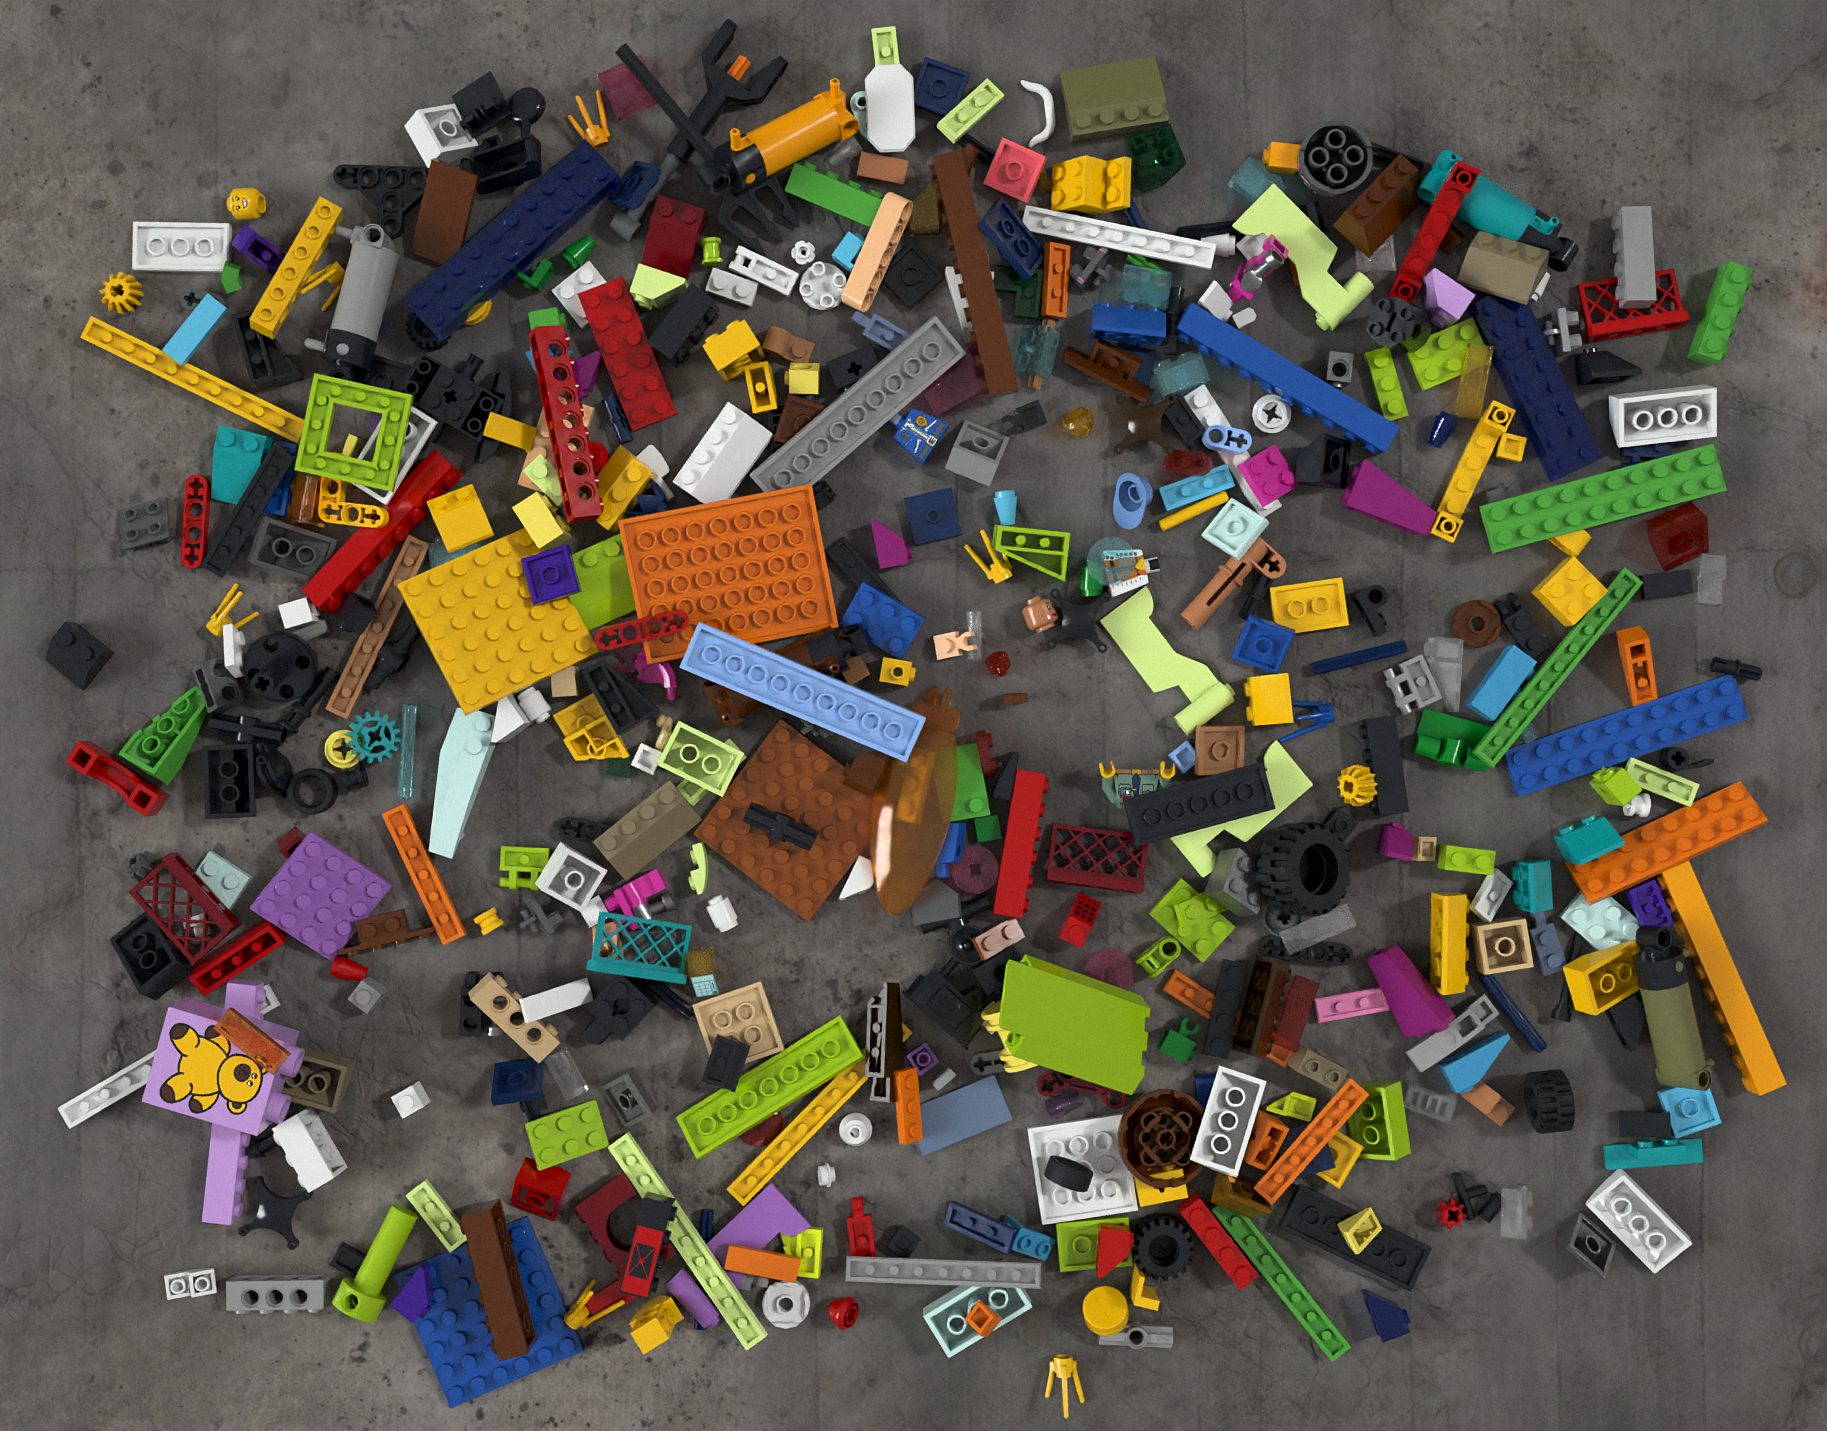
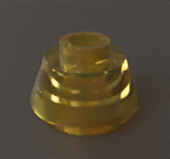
[1062,407,1094,438]

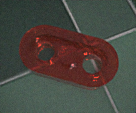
[1163,450,1212,477]
[975,730,998,779]

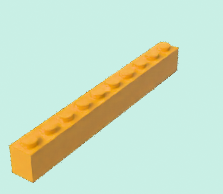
[1654,860,1787,1096]

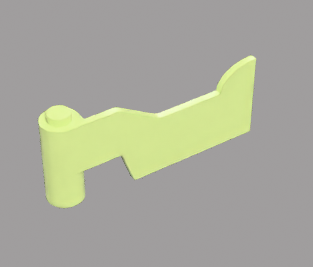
[1232,183,1374,331]
[1100,586,1235,736]
[1170,740,1313,877]

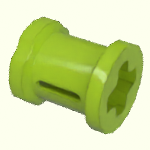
[699,237,723,267]

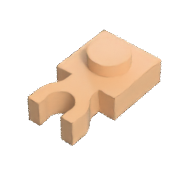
[933,631,977,660]

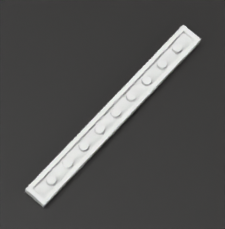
[58,984,281,1129]

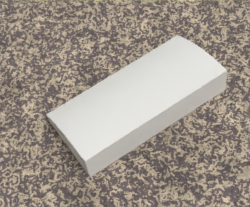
[1586,1169,1692,1274]

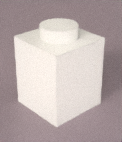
[278,597,321,630]
[391,1081,431,1119]

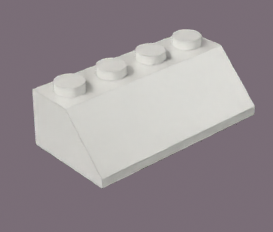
[1609,384,1717,447]
[673,402,774,504]
[352,405,438,505]
[1190,1065,1267,1178]

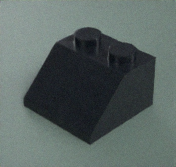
[45,622,114,690]

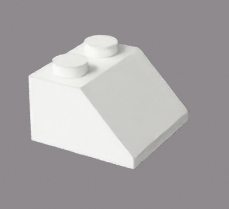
[405,104,479,168]

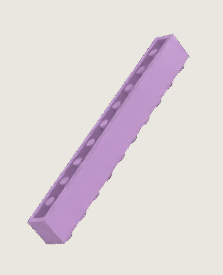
[202,978,266,1225]

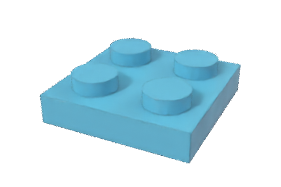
[1657,1086,1722,1138]

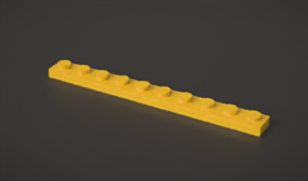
[80,316,304,444]
[726,1021,913,1206]

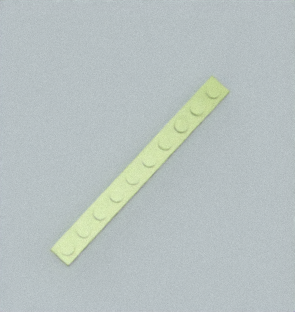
[608,1132,768,1351]

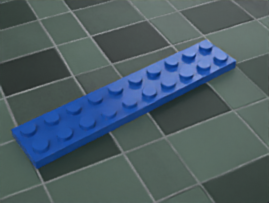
[1503,674,1749,797]

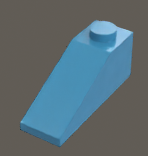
[1438,1030,1510,1094]

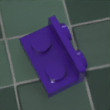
[1625,879,1674,927]

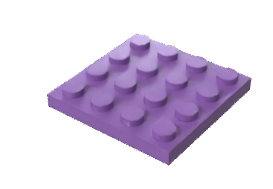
[250,830,392,961]

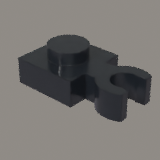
[1001,400,1047,435]

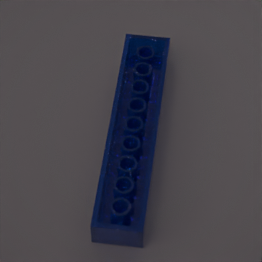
[403,139,620,343]

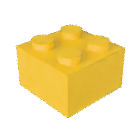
[1531,556,1608,627]

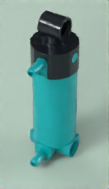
[1417,150,1579,272]

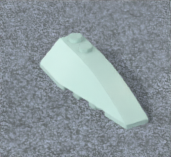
[429,707,496,859]

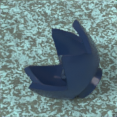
[626,479,668,517]

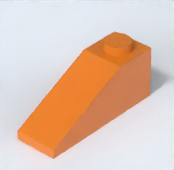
[1616,625,1658,706]

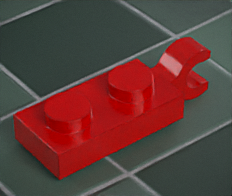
[847,1196,877,1257]

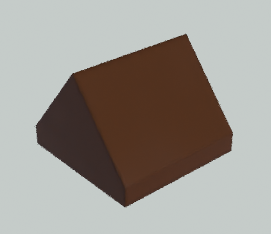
[1439,224,1465,255]

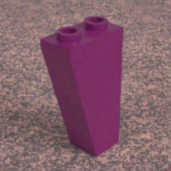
[1341,459,1437,538]
[1366,944,1455,1038]

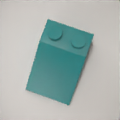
[211,425,276,505]

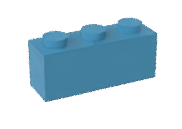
[1465,645,1537,721]

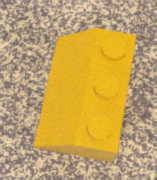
[581,445,659,532]

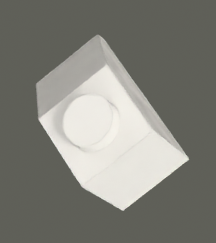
[1196,280,1234,322]

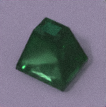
[1124,124,1186,194]

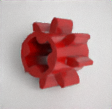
[1434,1197,1467,1230]

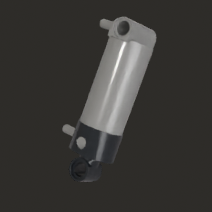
[305,224,399,382]

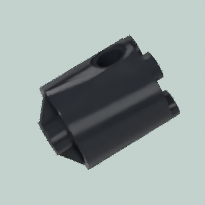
[1367,297,1432,353]

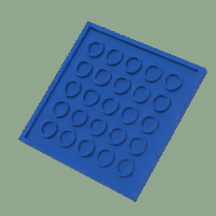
[393,1215,585,1408]

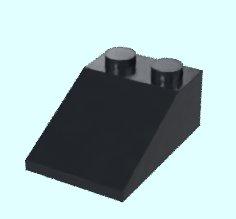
[110,911,193,1000]

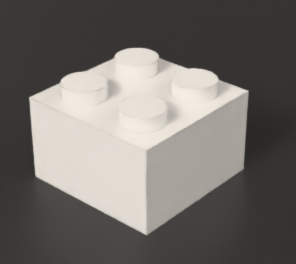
[535,842,608,912]

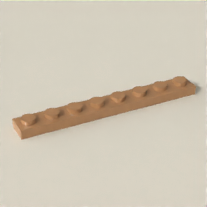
[325,534,432,719]

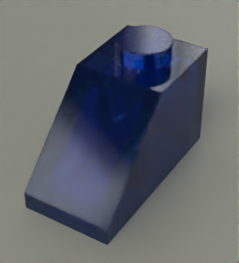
[1361,1289,1411,1343]

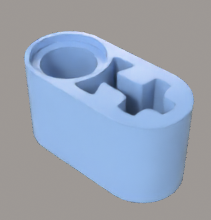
[1202,424,1252,455]

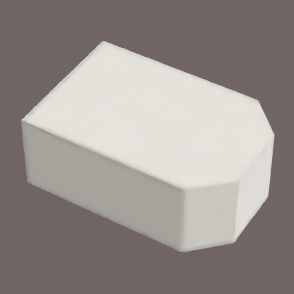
[1231,308,1256,330]

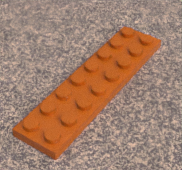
[1564,781,1768,906]

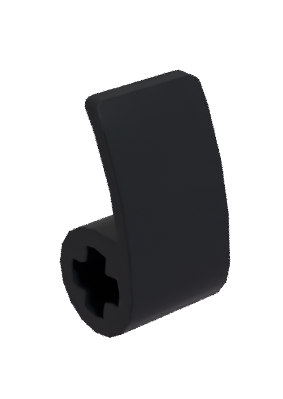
[1659,747,1714,769]

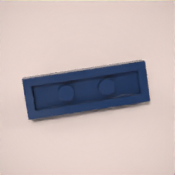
[944,1200,1018,1254]

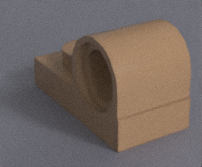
[762,325,815,363]

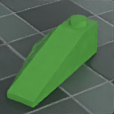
[119,686,208,786]

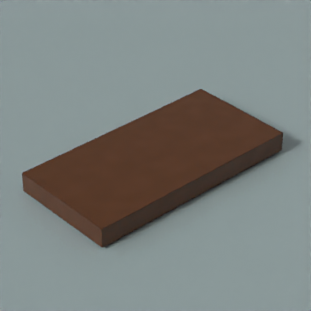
[410,158,480,269]

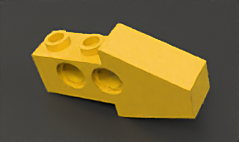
[629,1294,684,1355]

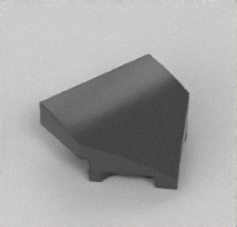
[912,877,963,927]

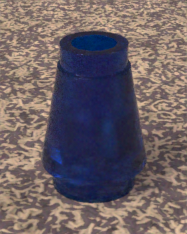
[1427,411,1459,449]

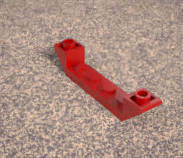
[1389,160,1481,303]

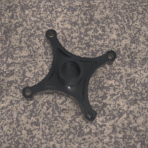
[1047,588,1111,653]
[238,1175,313,1250]

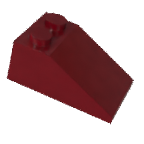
[641,195,708,282]

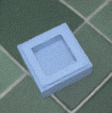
[1168,740,1195,774]

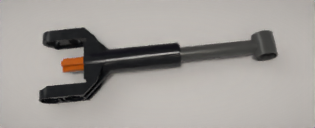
[610,19,789,242]

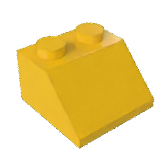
[427,484,494,554]

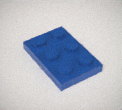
[840,581,926,660]

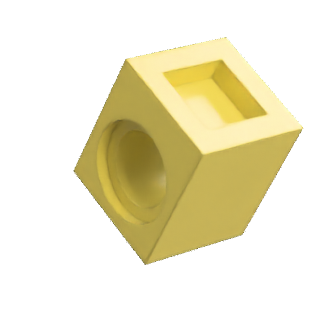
[785,362,820,394]

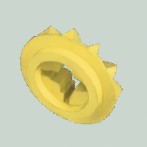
[325,730,363,768]

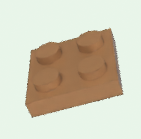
[1195,725,1245,775]

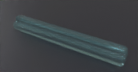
[397,704,417,799]

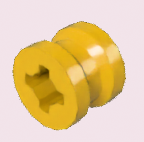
[473,907,504,936]

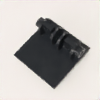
[452,71,512,139]

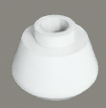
[839,1113,872,1146]

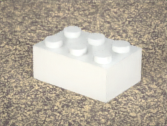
[272,1107,348,1193]

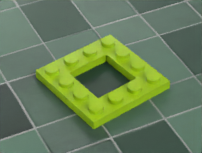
[294,373,414,492]

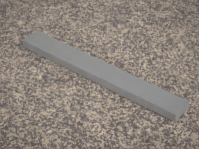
[846,1256,1042,1289]

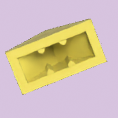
[1337,1207,1382,1254]

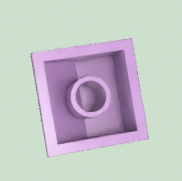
[1421,268,1475,329]

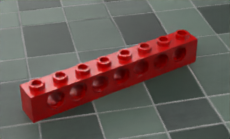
[529,325,604,524]

